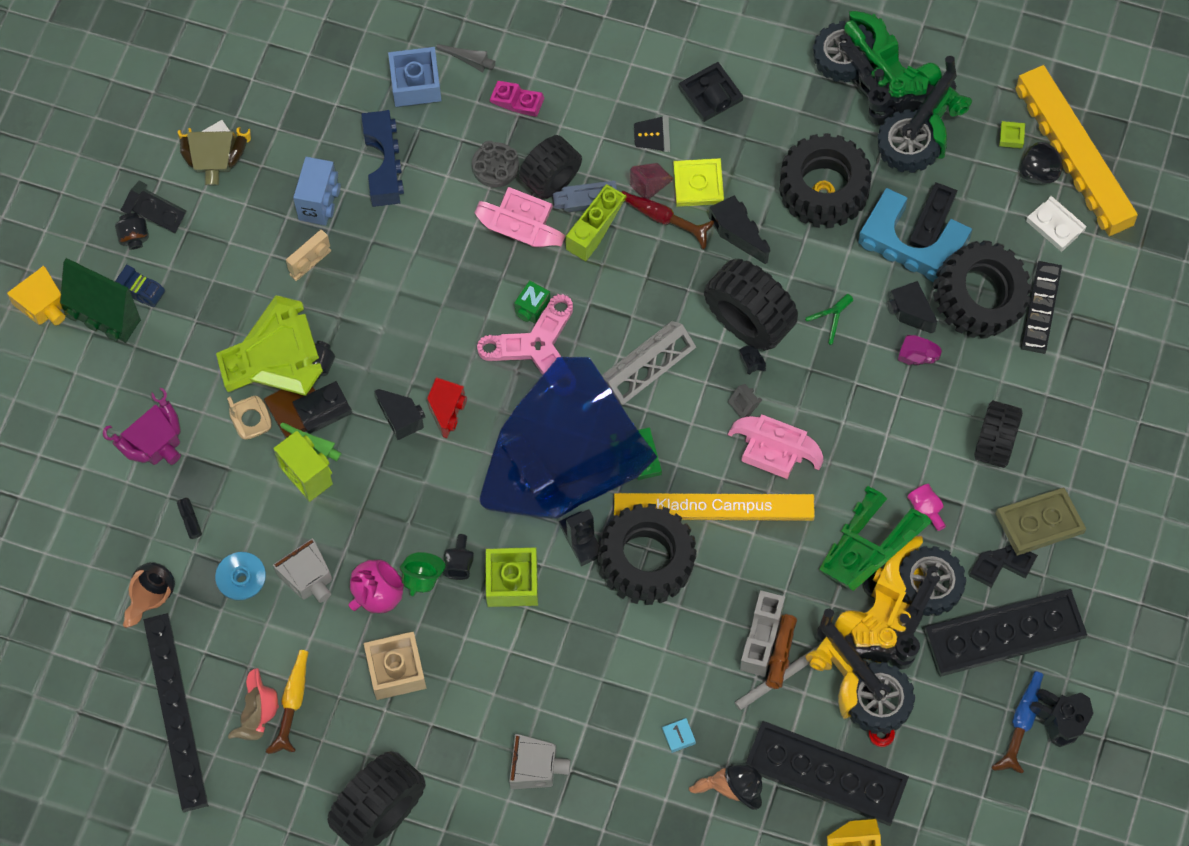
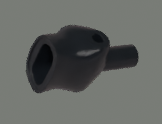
[444,534,474,580]

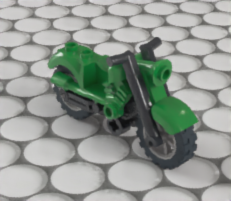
[813,11,972,173]

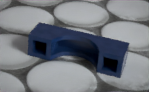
[361,110,404,207]

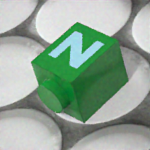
[514,280,551,324]

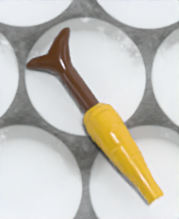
[265,650,309,754]

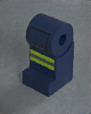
[115,264,165,307]

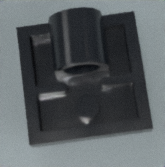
[679,62,743,122]

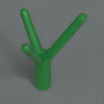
[805,294,853,345]

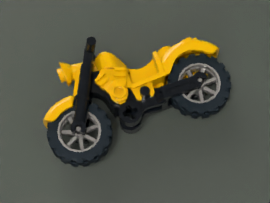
[805,536,966,734]

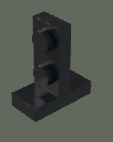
[121,180,187,233]
[559,509,599,566]

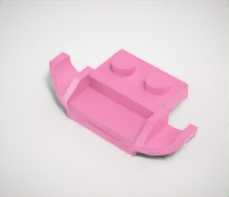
[475,187,565,247]
[728,414,823,479]

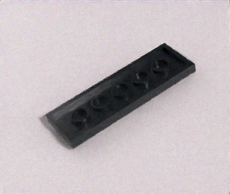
[924,589,1087,677]
[746,721,909,826]

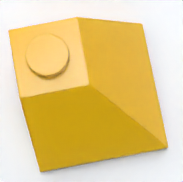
[827,819,881,846]

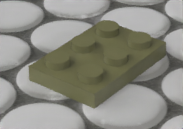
[995,487,1086,556]

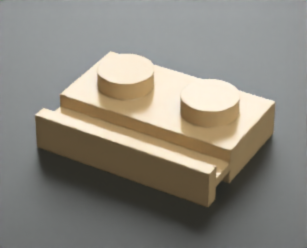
[286,229,331,281]

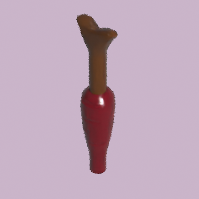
[621,191,714,250]

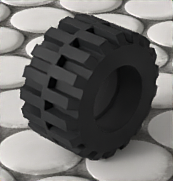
[519,135,582,199]
[974,400,1023,468]

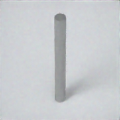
[734,646,818,711]

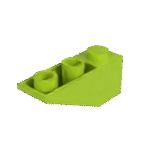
[566,184,626,261]

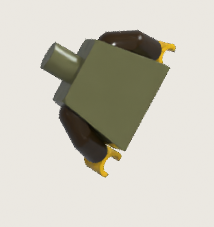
[178,127,251,186]

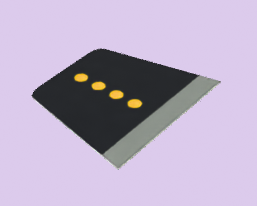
[634,115,670,152]

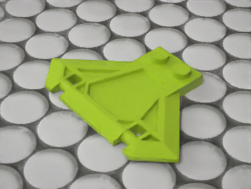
[216,295,323,396]

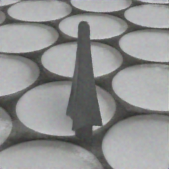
[436,44,495,73]

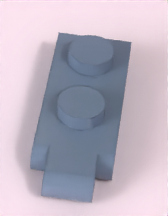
[553,181,617,212]

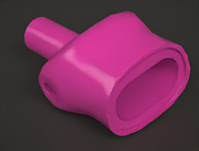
[907,484,946,531]

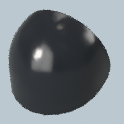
[1020,142,1063,184]

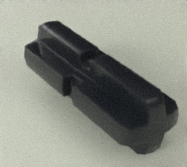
[177,497,202,539]

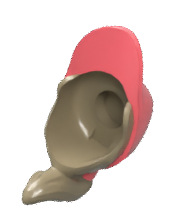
[228,668,279,740]

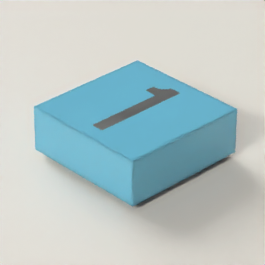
[662,718,696,753]

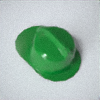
[400,552,445,597]

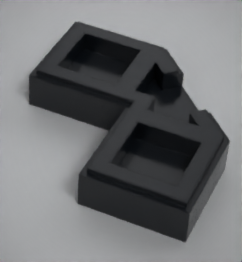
[969,545,1038,588]

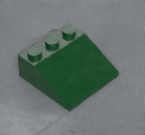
[60,258,141,343]

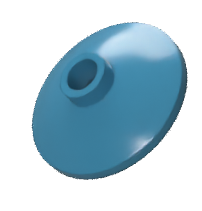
[215,552,266,600]

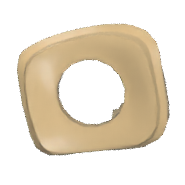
[227,396,272,440]

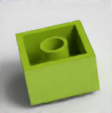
[273,431,333,502]
[486,548,538,607]

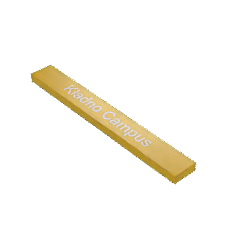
[614,493,814,521]

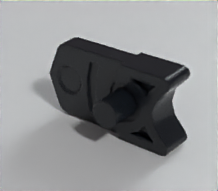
[739,345,766,375]

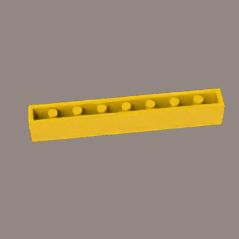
[1016,65,1138,237]

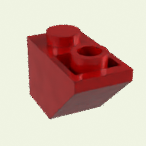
[427,377,467,438]

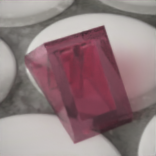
[630,163,673,199]

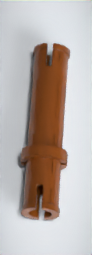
[766,614,797,689]

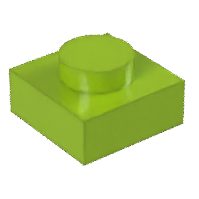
[999,121,1025,149]

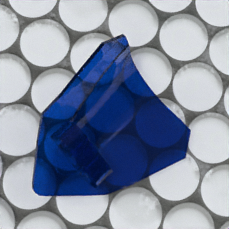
[480,357,657,519]

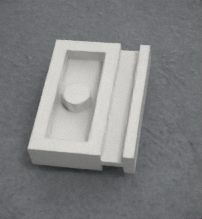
[1026,196,1086,252]

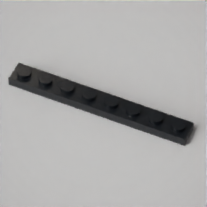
[143,613,209,813]

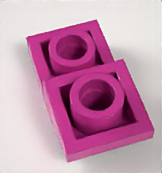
[490,81,545,117]

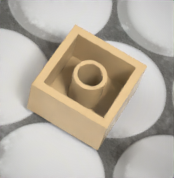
[364,631,427,700]

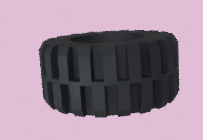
[779,133,872,228]
[933,240,1032,338]
[704,259,798,350]
[597,504,697,605]
[327,751,426,846]

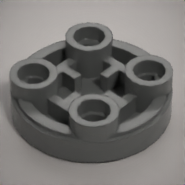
[472,141,519,187]

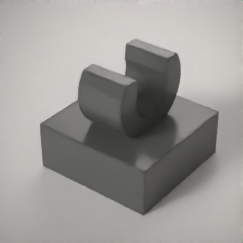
[728,384,762,418]

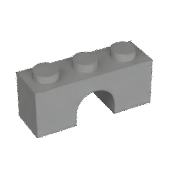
[740,590,785,677]

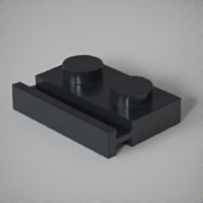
[292,381,353,434]

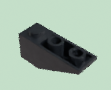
[709,195,771,264]

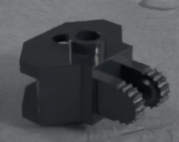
[1030,689,1094,747]

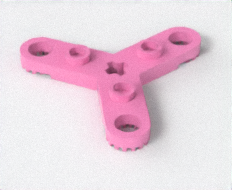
[477,294,576,396]

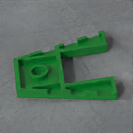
[819,486,932,591]

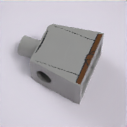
[273,538,332,603]
[509,734,571,789]

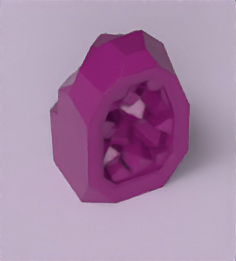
[898,335,942,365]

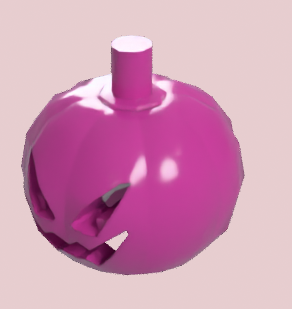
[349,560,403,614]

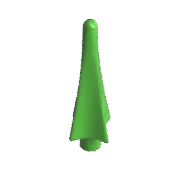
[280,423,342,462]

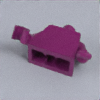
[102,388,181,465]

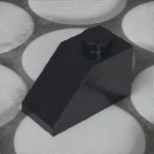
[887,281,938,333]
[374,389,426,440]

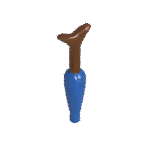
[991,671,1044,773]

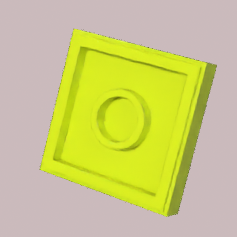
[674,158,724,207]

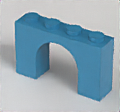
[858,188,972,282]

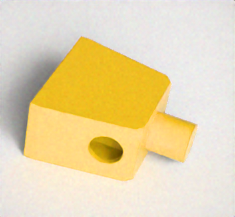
[7,266,65,325]

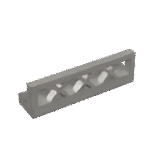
[598,321,696,405]

